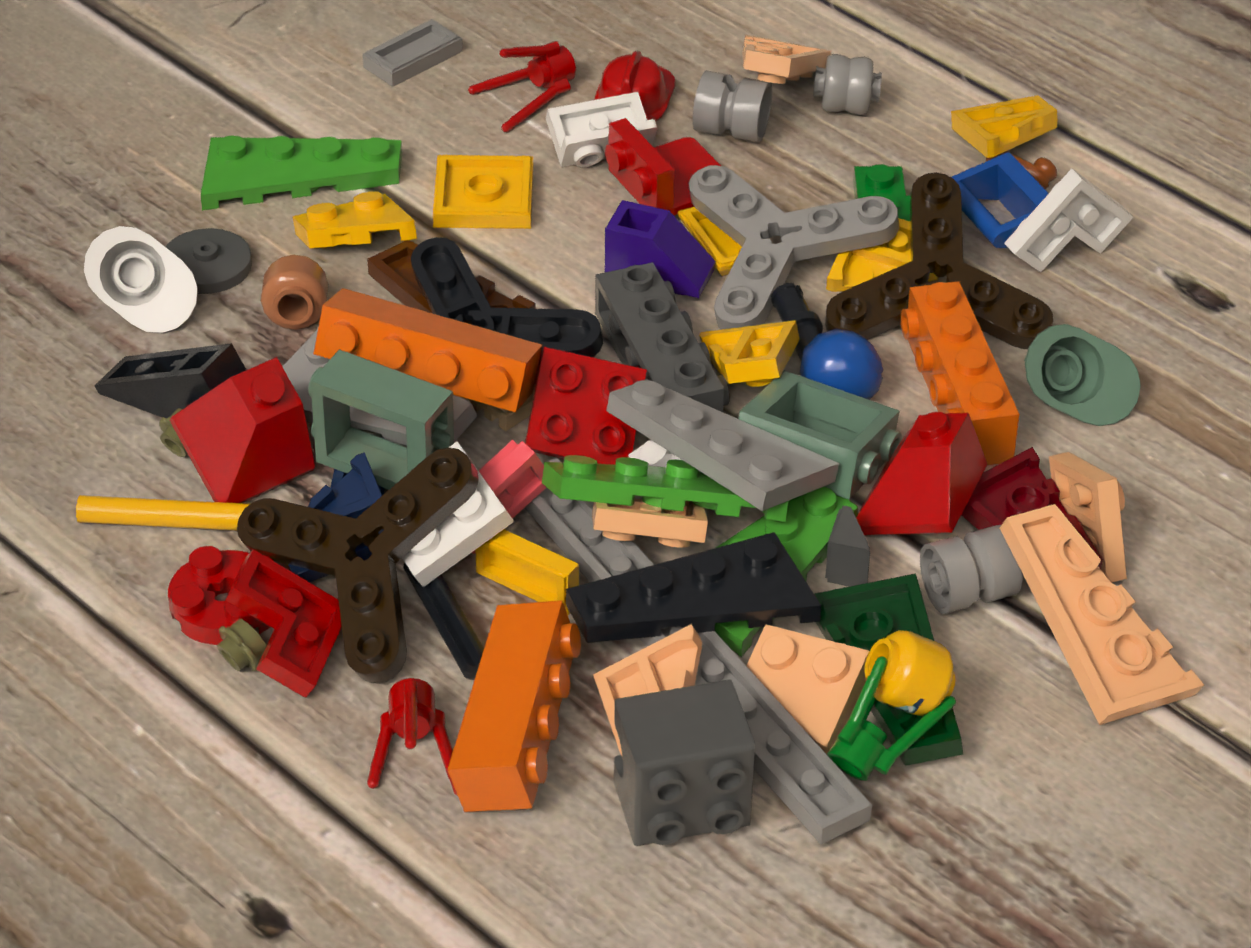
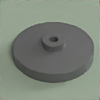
[166,228,252,294]

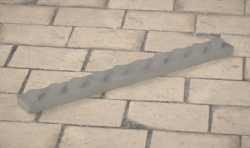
[525,458,872,845]

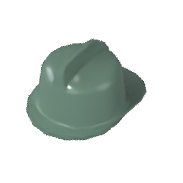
[1024,324,1141,426]

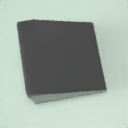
[825,505,870,586]

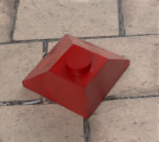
[169,357,315,504]
[856,412,988,535]

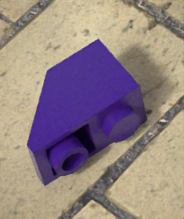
[605,200,715,298]

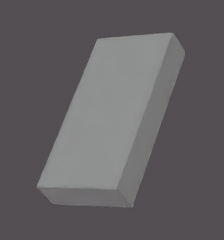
[363,19,462,87]

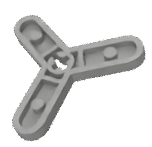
[689,165,899,330]

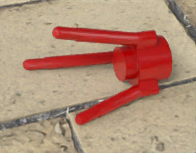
[468,41,576,132]
[367,678,457,795]

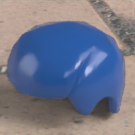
[800,329,883,400]

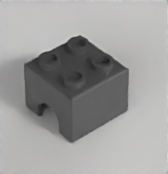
[614,679,755,846]

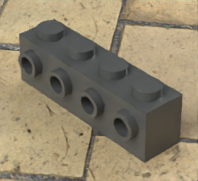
[595,262,730,412]

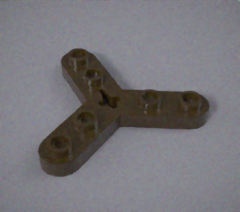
[825,172,1053,349]
[237,447,479,683]

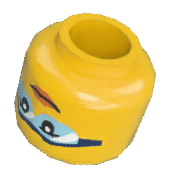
[864,630,956,716]

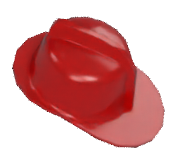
[595,51,675,121]

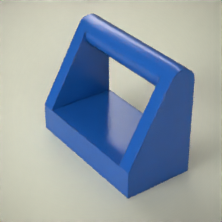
[952,152,1049,249]

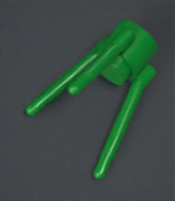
[827,656,956,781]

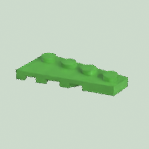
[200,135,402,211]
[715,487,858,657]

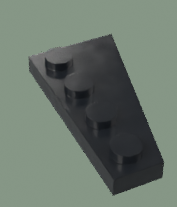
[566,532,821,643]

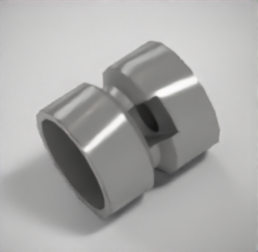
[693,70,772,143]
[920,525,1023,614]

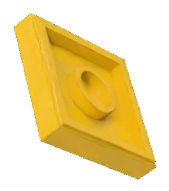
[433,155,533,229]

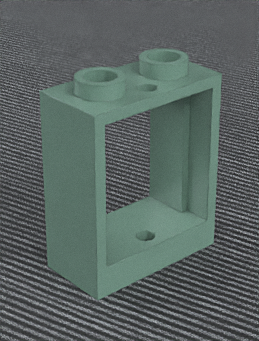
[308,349,454,490]
[738,370,902,499]

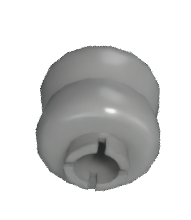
[813,54,882,115]

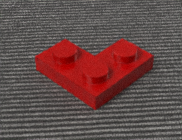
[225,549,342,698]

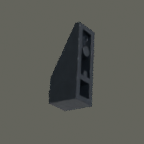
[94,343,246,419]

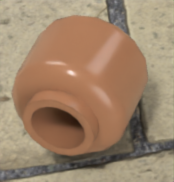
[261,254,328,330]

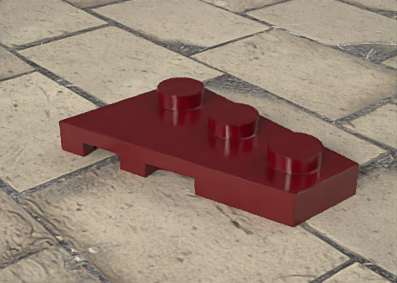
[961,447,1103,569]

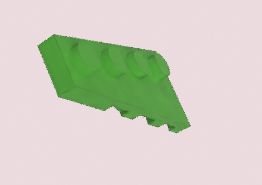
[542,455,789,522]

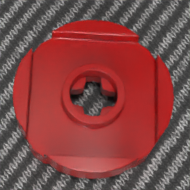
[168,546,274,645]

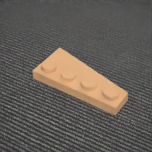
[1000,504,1204,725]

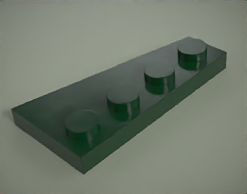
[814,573,963,766]

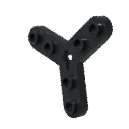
[411,237,603,358]

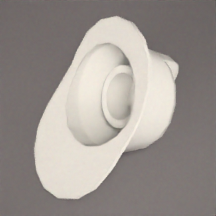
[84,226,198,333]

